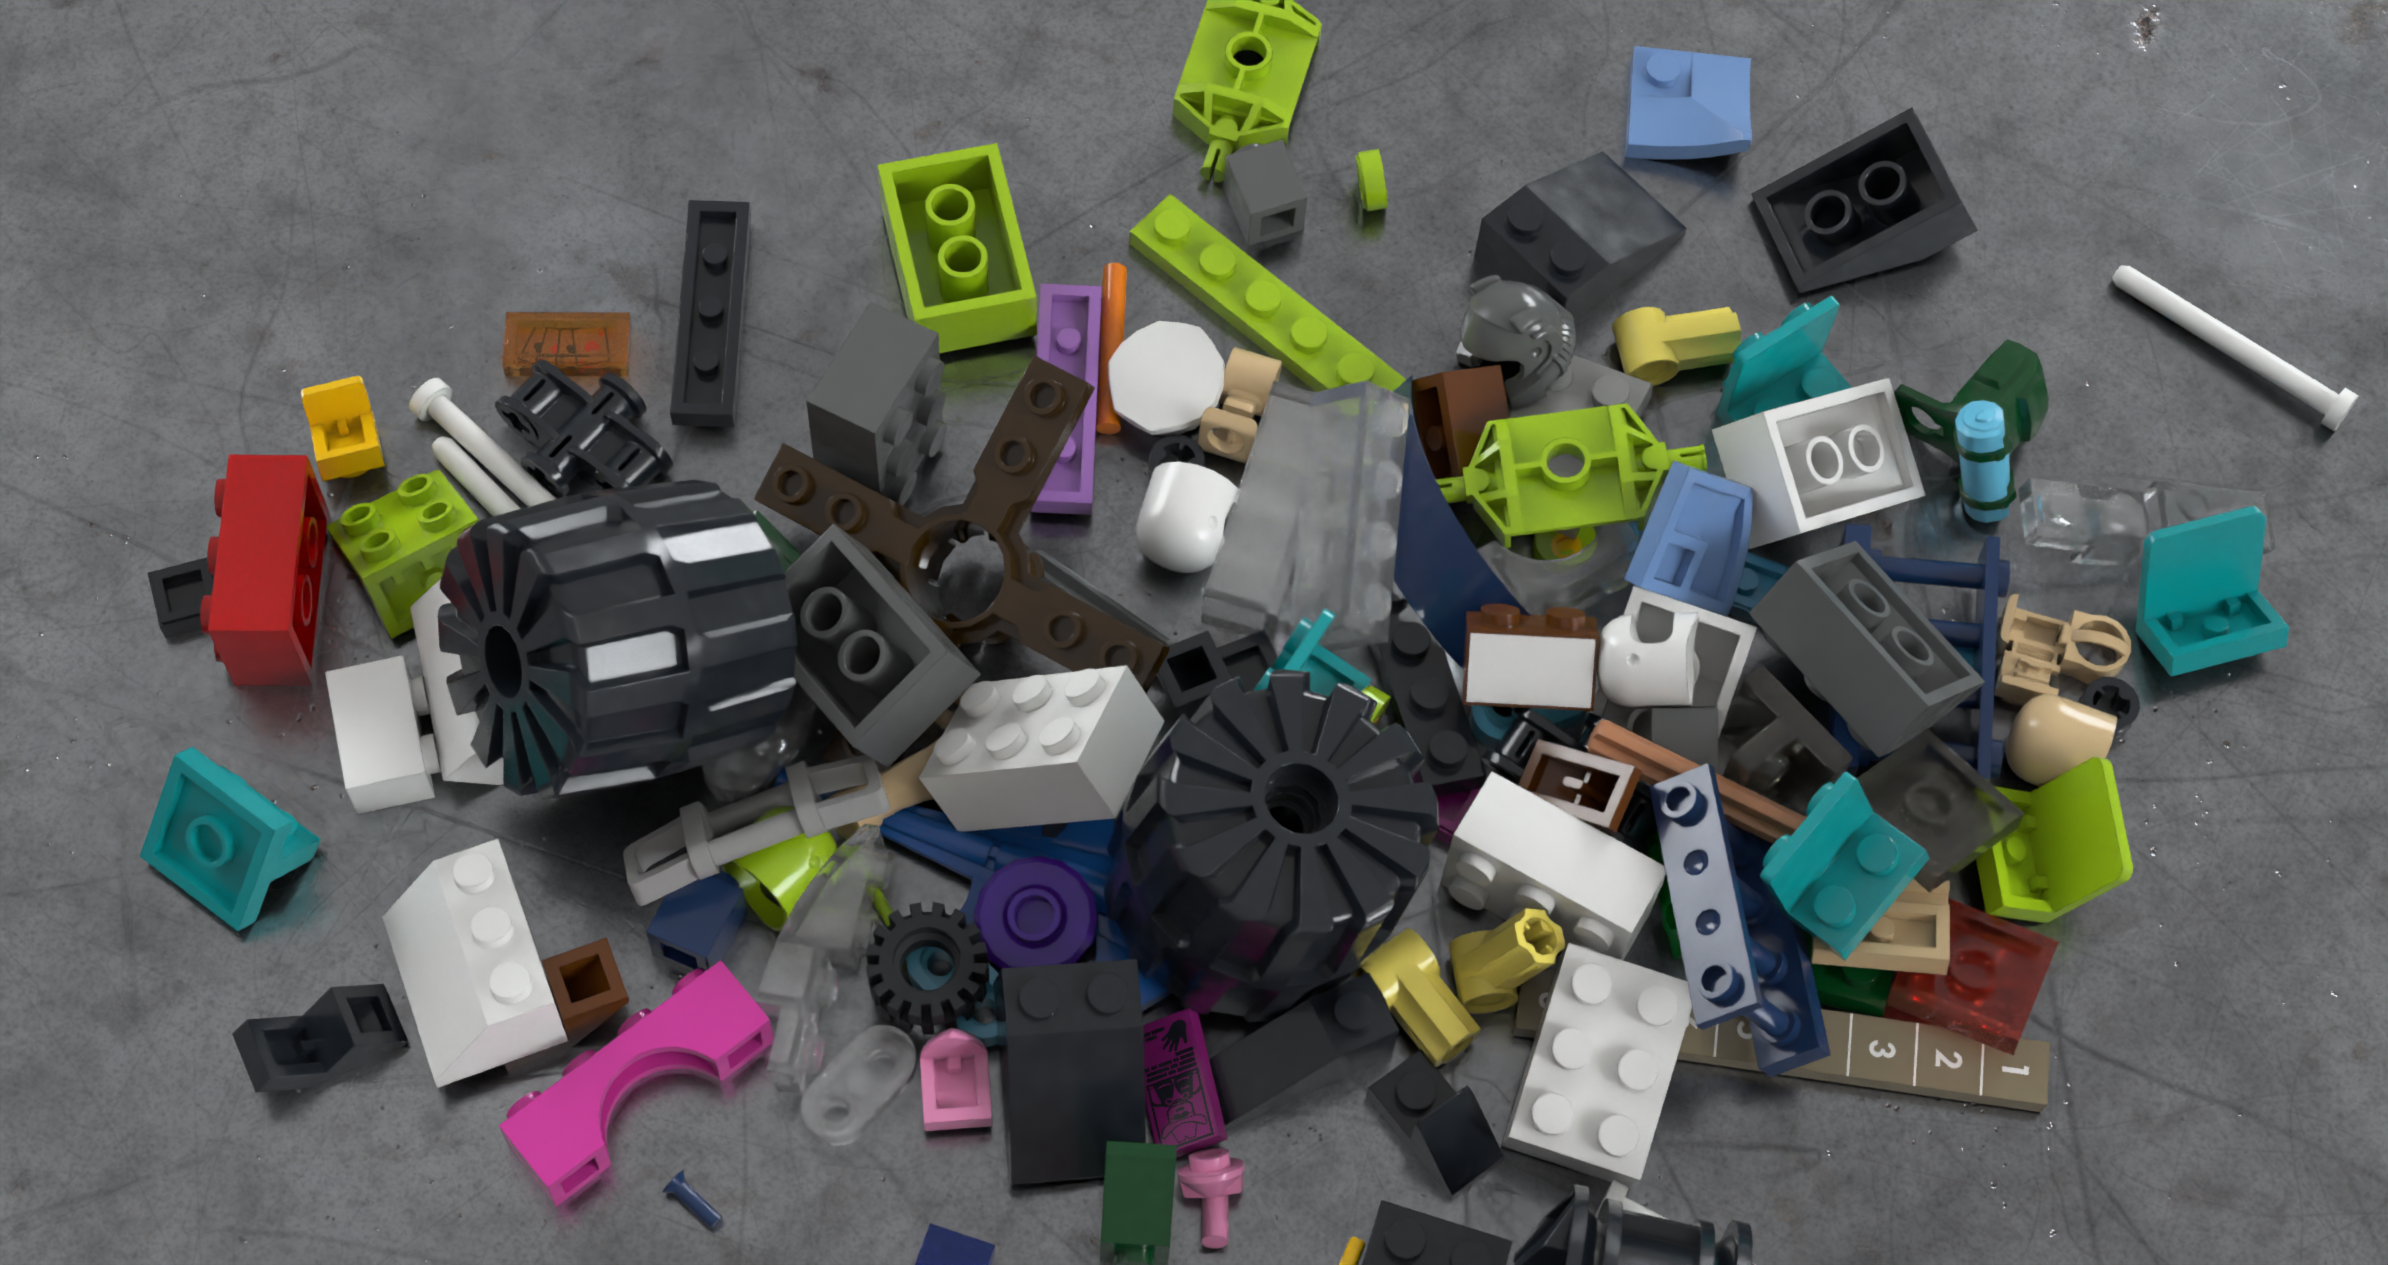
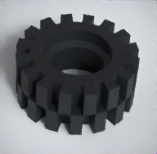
[865,902,989,1035]

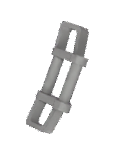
[623,755,890,906]

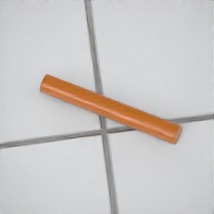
[1096,263,1127,435]

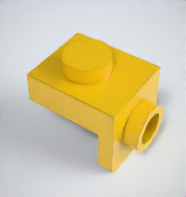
[301,376,385,482]

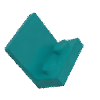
[1715,296,1852,425]
[1760,772,1930,961]

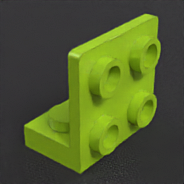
[327,470,479,638]

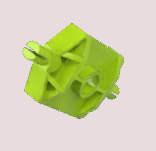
[1173,0,1322,182]
[1436,403,1707,548]

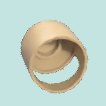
[2006,694,2117,787]

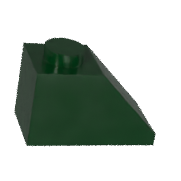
[1100,1141,1177,1265]

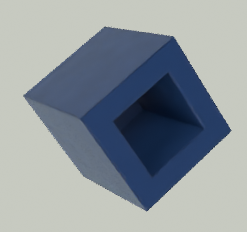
[646,870,748,972]

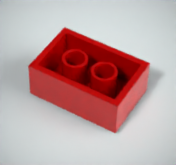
[200,454,330,686]

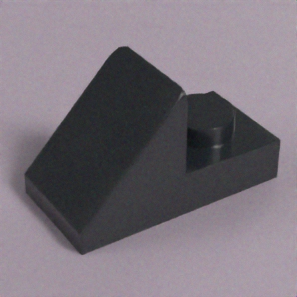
[1366,1049,1504,1200]

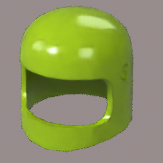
[721,806,839,931]

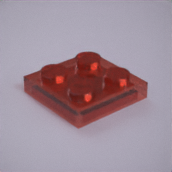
[1886,898,2059,1056]

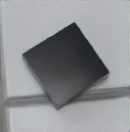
[148,557,214,637]

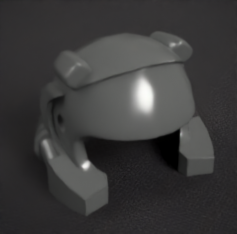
[1456,275,1576,408]

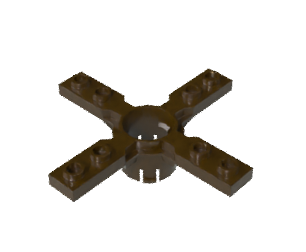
[753,355,1170,772]

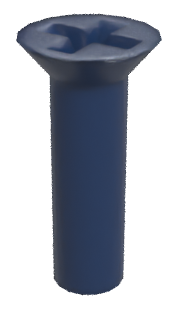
[662,1170,722,1229]

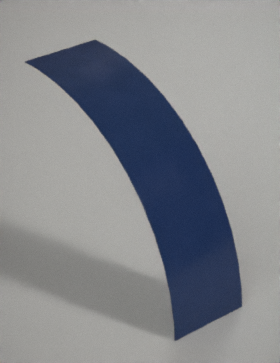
[1347,374,1532,669]

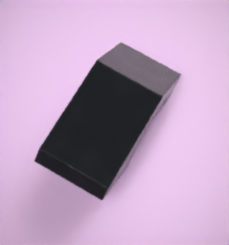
[1157,630,1278,714]
[232,984,408,1093]

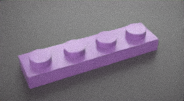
[1031,284,1102,515]

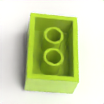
[877,143,1037,353]

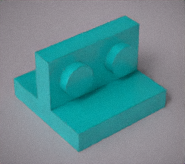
[140,746,321,931]

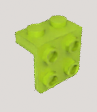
[1964,757,2133,923]

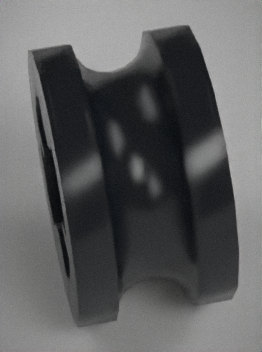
[1148,434,1205,479]
[2078,677,2140,741]

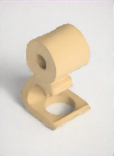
[1197,347,1282,465]

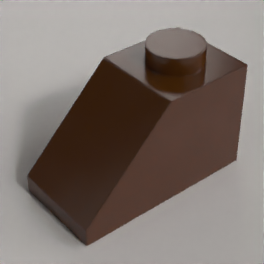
[1411,365,1510,479]

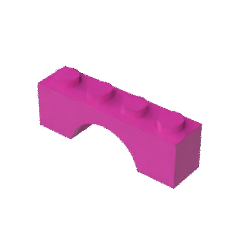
[499,960,774,1207]

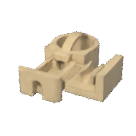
[1994,594,2131,704]

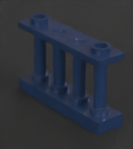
[1825,523,2010,792]
[1649,763,1831,1077]

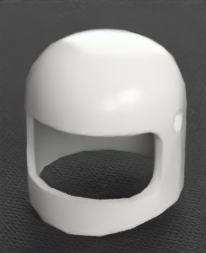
[1135,462,1241,573]
[1596,612,1699,708]

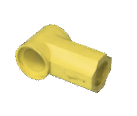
[1612,307,1741,386]
[1449,908,1565,1014]
[1354,928,1481,1067]

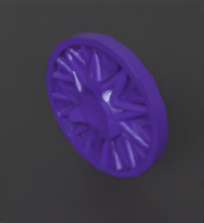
[973,856,1099,969]

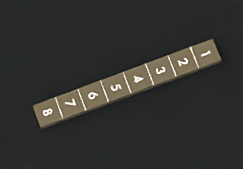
[1513,969,2050,1112]

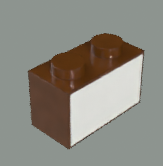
[1462,604,1599,711]

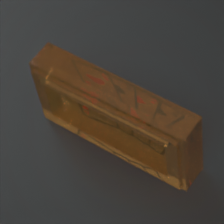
[502,312,632,377]

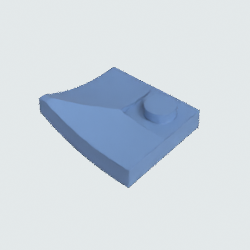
[1625,46,1752,159]
[1624,460,1753,616]

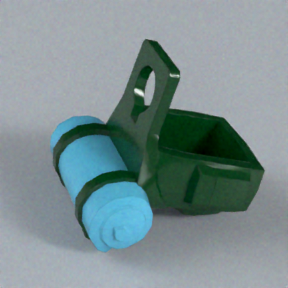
[1894,339,2049,523]

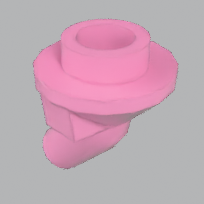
[1177,1148,1245,1249]

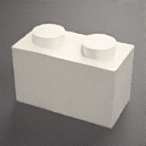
[325,655,441,814]

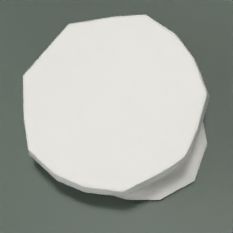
[1108,321,1225,436]

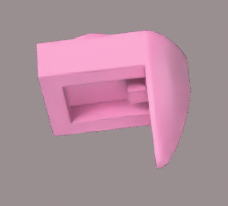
[920,1028,992,1131]

